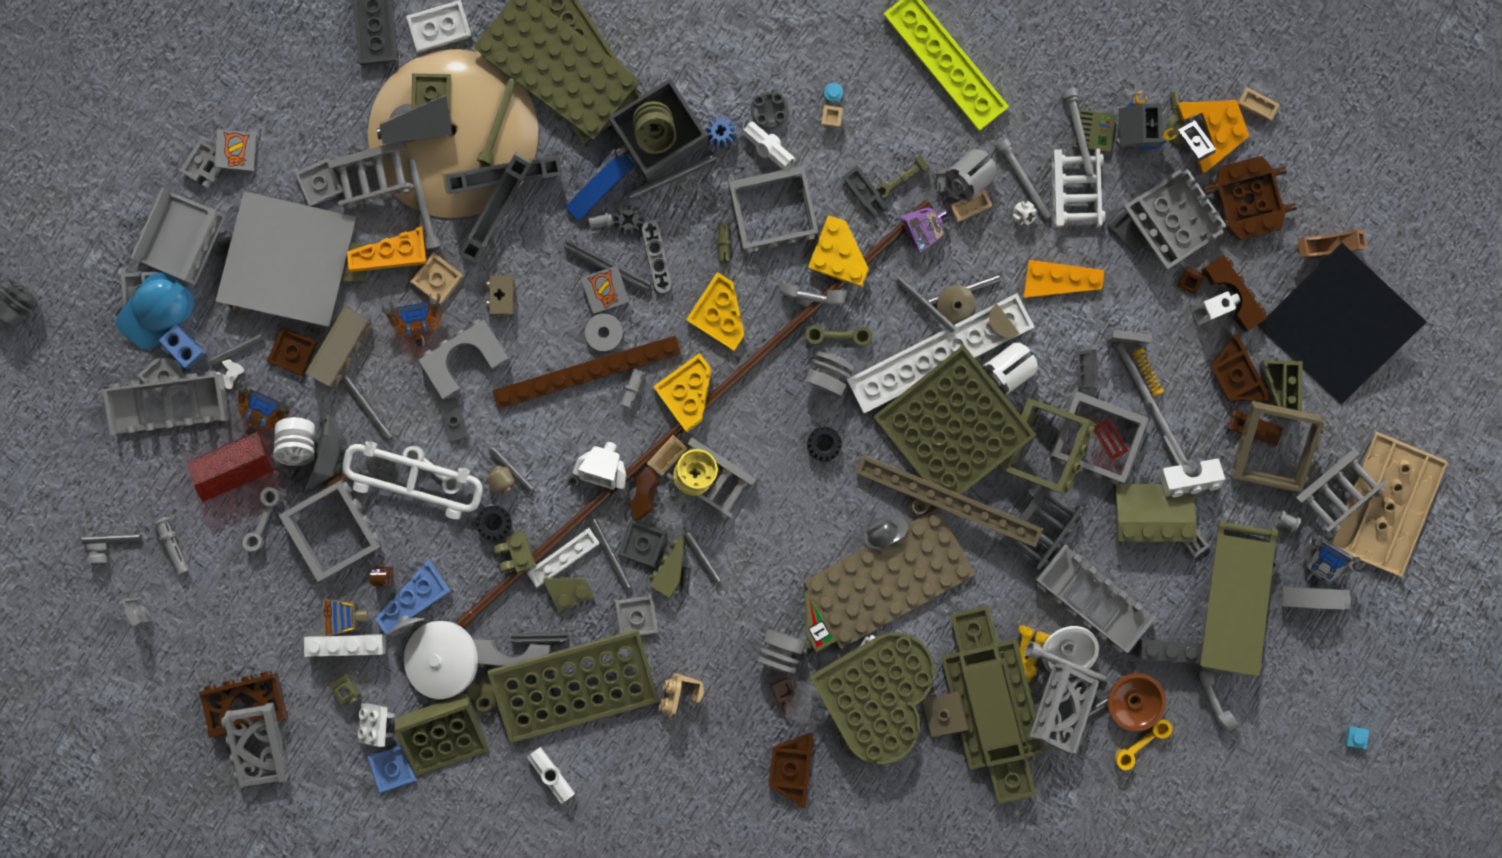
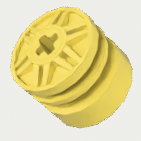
[673,449,718,496]

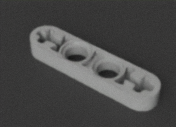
[642,221,672,294]

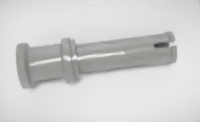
[152,516,189,575]

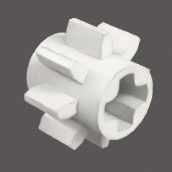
[1012,201,1037,225]

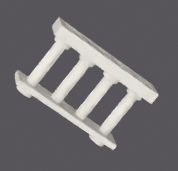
[1051,149,1105,228]

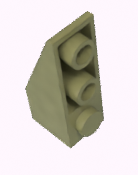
[649,537,684,598]

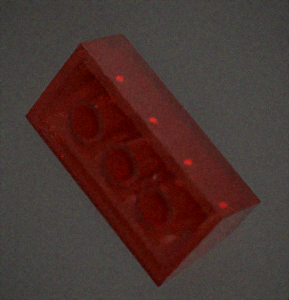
[187,431,275,502]

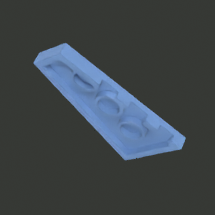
[375,559,451,635]

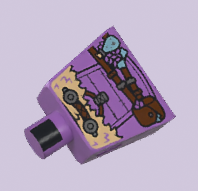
[900,207,950,252]

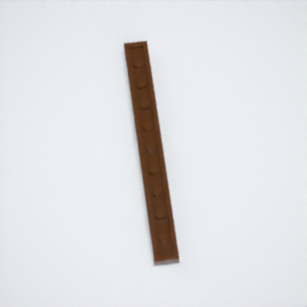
[492,335,681,409]

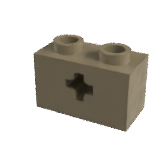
[486,275,515,316]

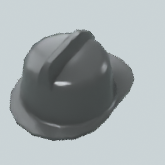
[864,516,908,550]

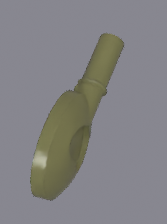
[1167,91,1191,146]

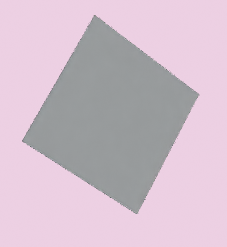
[216,192,356,327]

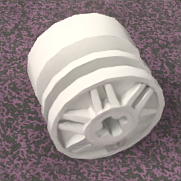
[273,417,316,466]

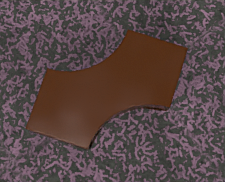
[629,467,659,521]

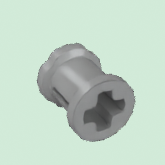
[1275,510,1301,534]

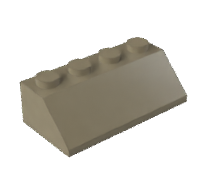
[305,306,371,388]

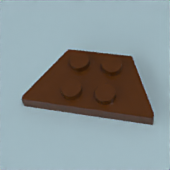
[1210,334,1271,401]
[768,732,813,808]

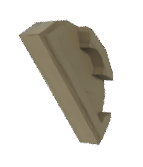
[989,303,1020,338]

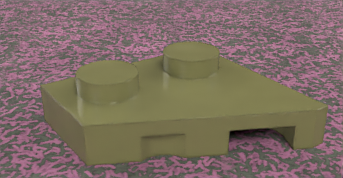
[543,577,594,612]

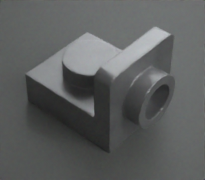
[365,449,395,476]

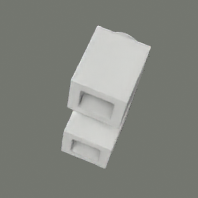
[1159,458,1225,497]

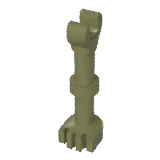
[876,155,930,199]

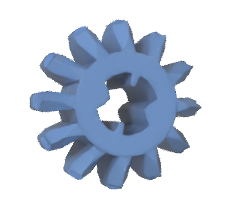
[705,116,737,149]

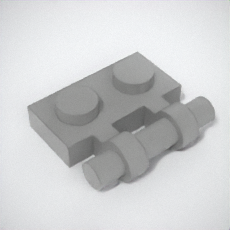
[180,139,221,189]

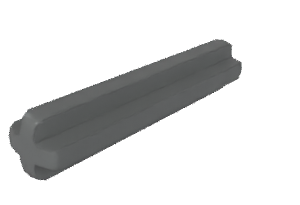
[511,632,568,644]

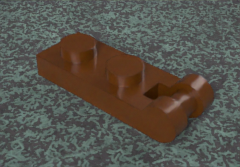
[1226,410,1283,446]

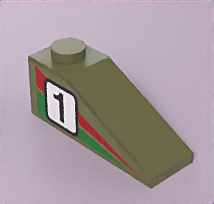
[804,590,836,652]

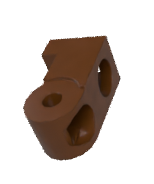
[370,566,393,587]

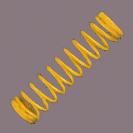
[1132,348,1164,397]

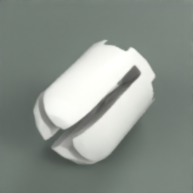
[982,343,1038,396]

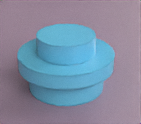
[824,83,843,102]

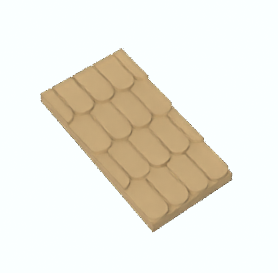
[1331,431,1448,577]

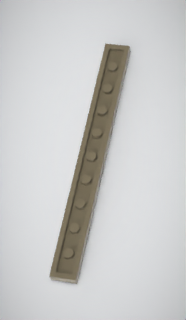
[856,455,1043,547]

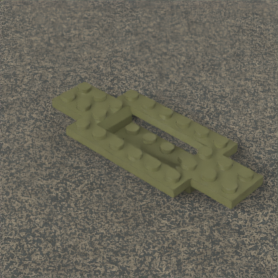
[941,605,1046,804]

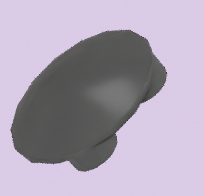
[751,92,788,128]

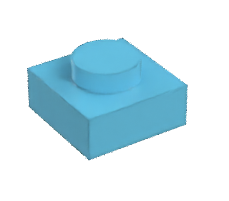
[1345,726,1369,749]

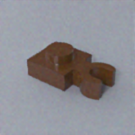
[770,677,798,714]

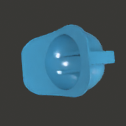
[116,273,194,349]

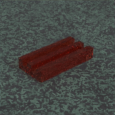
[1093,418,1129,461]

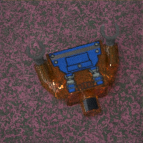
[382,293,442,348]
[236,379,294,437]

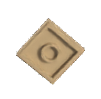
[410,252,464,306]

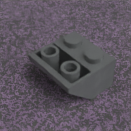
[1119,104,1163,147]

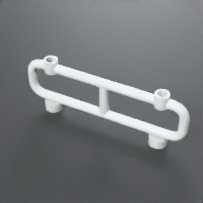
[342,441,483,519]

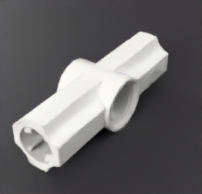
[742,121,795,170]
[527,747,575,804]

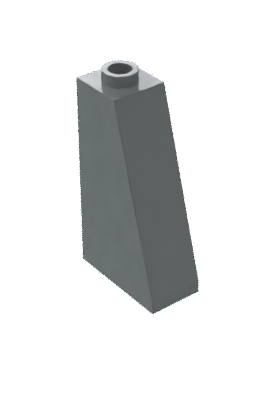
[377,94,452,144]

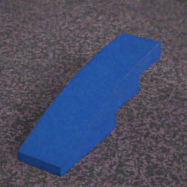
[566,155,635,221]

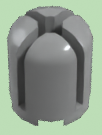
[942,149,997,203]

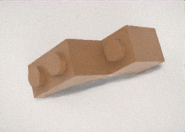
[1297,230,1367,258]

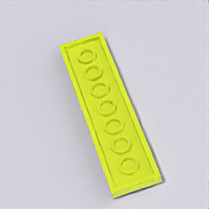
[883,0,1009,131]

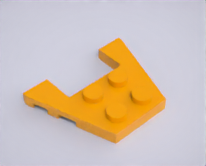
[1176,100,1249,174]

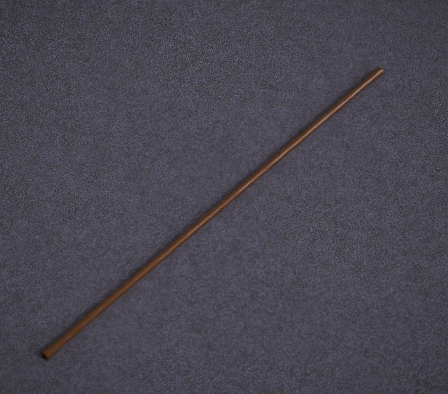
[456,199,933,629]

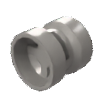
[86,543,107,564]

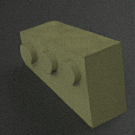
[1260,361,1302,420]

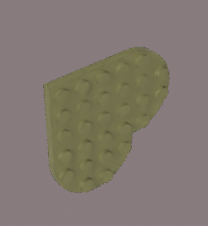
[809,632,935,764]

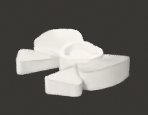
[216,359,245,389]

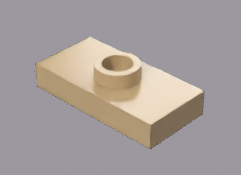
[1238,87,1280,122]
[950,189,992,223]
[647,435,688,476]

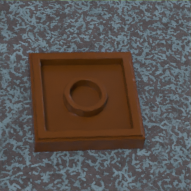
[267,327,318,377]

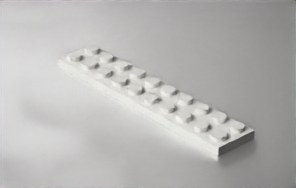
[846,293,1034,414]

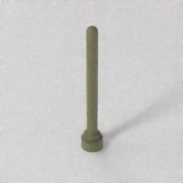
[477,78,516,166]

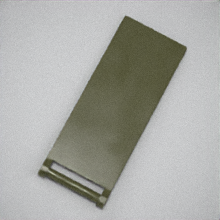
[1200,519,1278,677]

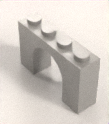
[419,319,510,400]

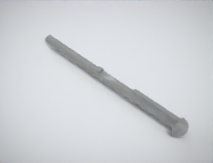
[1116,343,1196,477]

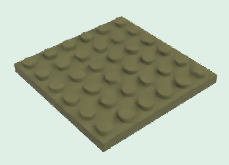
[874,344,1036,494]

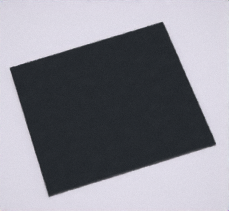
[1258,242,1427,404]

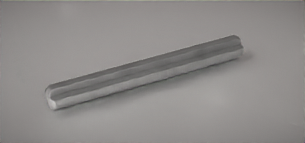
[564,240,651,291]

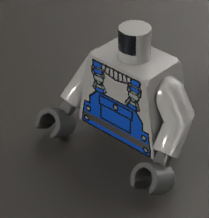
[1304,533,1366,585]

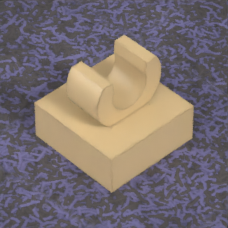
[821,105,843,128]

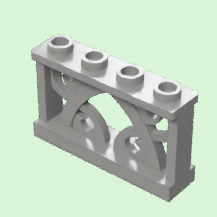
[1029,663,1099,754]
[222,703,289,788]

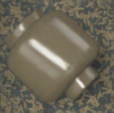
[486,465,515,495]

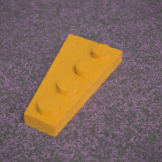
[1023,260,1105,298]

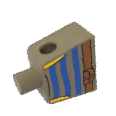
[323,599,369,636]

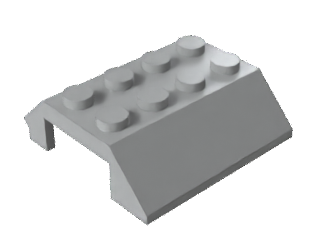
[1123,169,1226,270]

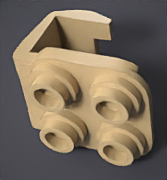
[659,673,704,718]

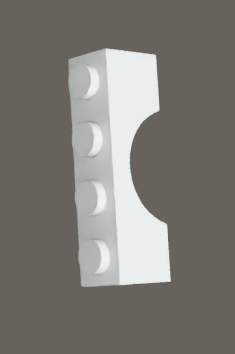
[304,634,386,657]

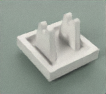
[358,703,395,747]

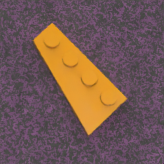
[347,226,426,272]

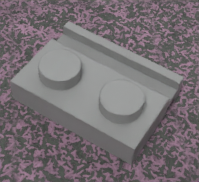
[119,597,151,627]

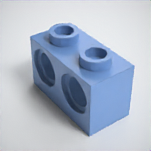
[159,324,207,369]

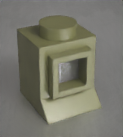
[328,674,361,705]

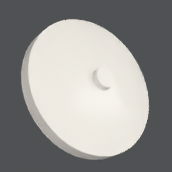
[404,621,478,699]

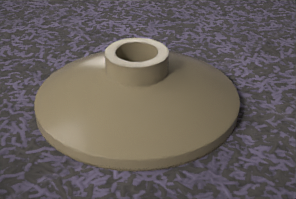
[937,285,975,323]

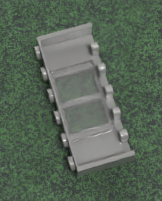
[103,371,230,435]
[1034,544,1156,653]

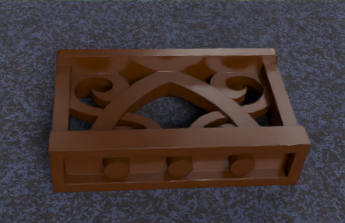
[199,670,289,738]

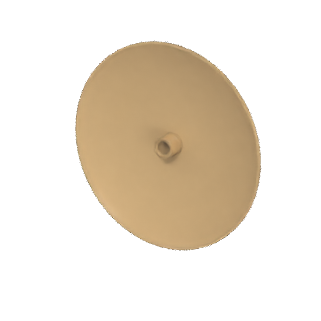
[368,49,538,218]

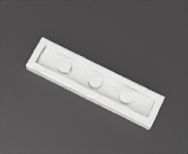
[526,528,600,588]

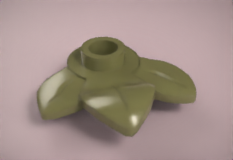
[468,675,497,713]

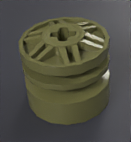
[632,101,676,154]

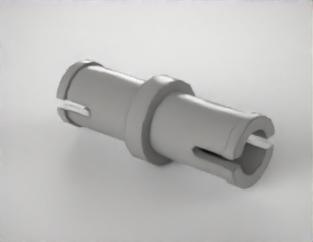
[620,369,645,409]

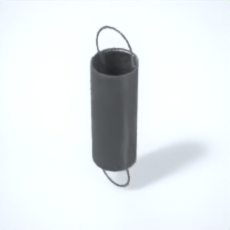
[680,561,691,594]

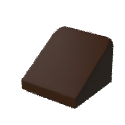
[1177,266,1204,294]

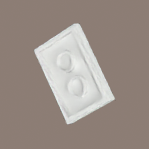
[406,0,472,53]

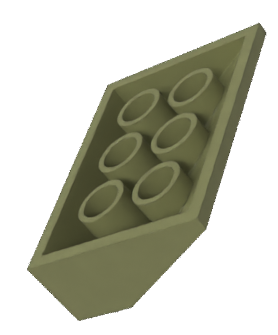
[1115,484,1197,542]
[395,693,489,776]

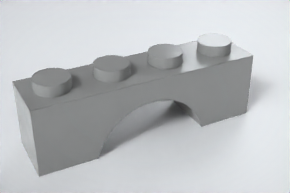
[472,639,551,668]

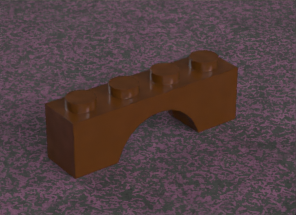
[1201,255,1267,332]

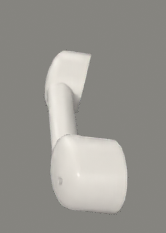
[403,446,462,494]

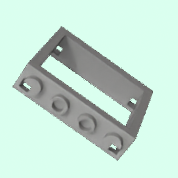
[729,166,818,253]
[1050,391,1149,485]
[279,480,381,582]

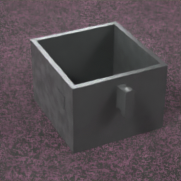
[608,78,709,183]

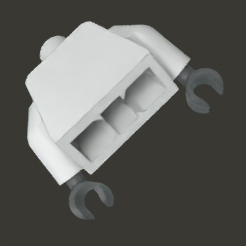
[567,442,626,501]

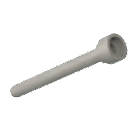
[1062,88,1094,177]
[995,138,1051,220]
[408,158,441,250]
[1025,641,1107,683]

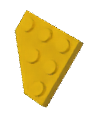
[808,215,869,287]
[686,272,745,351]
[653,353,712,432]

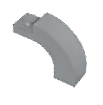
[1283,587,1351,609]

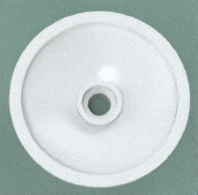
[1042,626,1099,678]

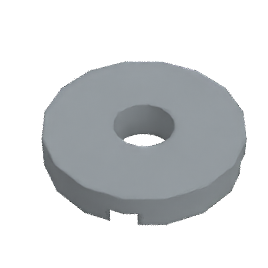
[585,313,623,352]

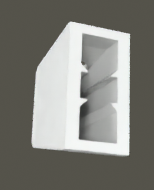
[1190,291,1240,326]

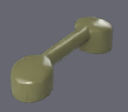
[805,325,872,346]

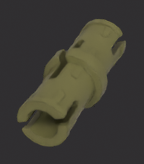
[717,223,732,262]

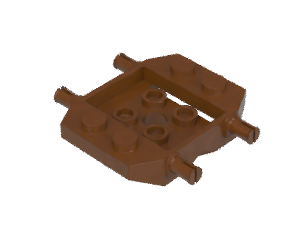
[1203,156,1297,241]

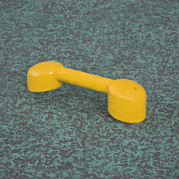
[1114,719,1173,770]

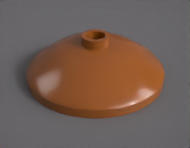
[1107,673,1166,731]

